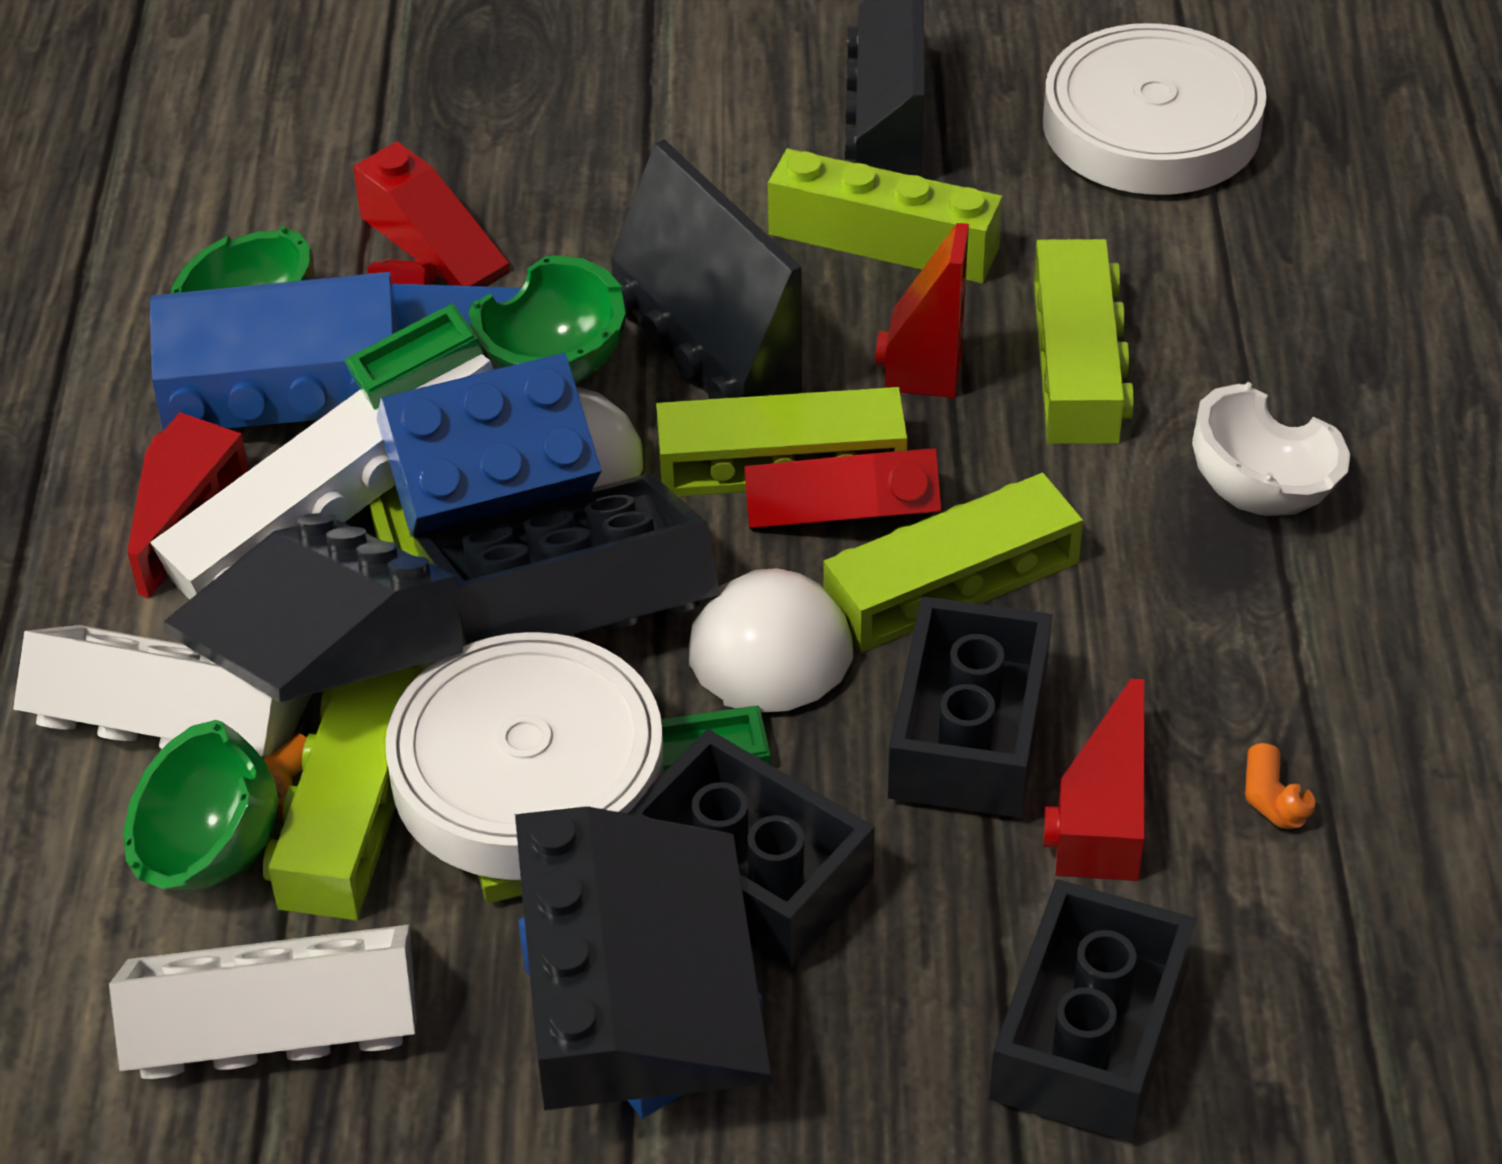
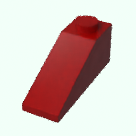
[353,141,510,287]
[875,223,969,398]
[127,412,249,599]
[744,448,941,528]
[1043,679,1144,881]

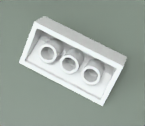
[13,625,312,758]
[109,925,417,1079]

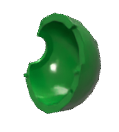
[171,226,315,293]
[468,255,626,384]
[123,720,279,893]

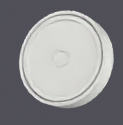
[1043,23,1266,195]
[386,632,664,880]

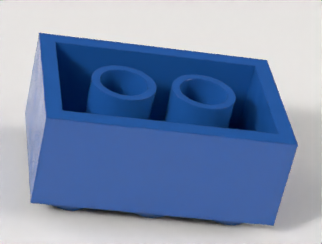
[376,353,602,537]

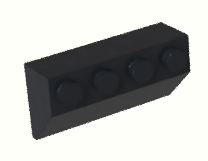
[845,0,924,177]

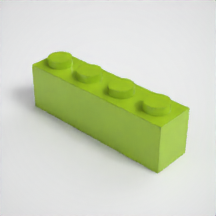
[768,148,1003,284]
[1034,239,1133,444]
[656,387,907,497]
[823,472,1083,654]
[263,667,422,921]

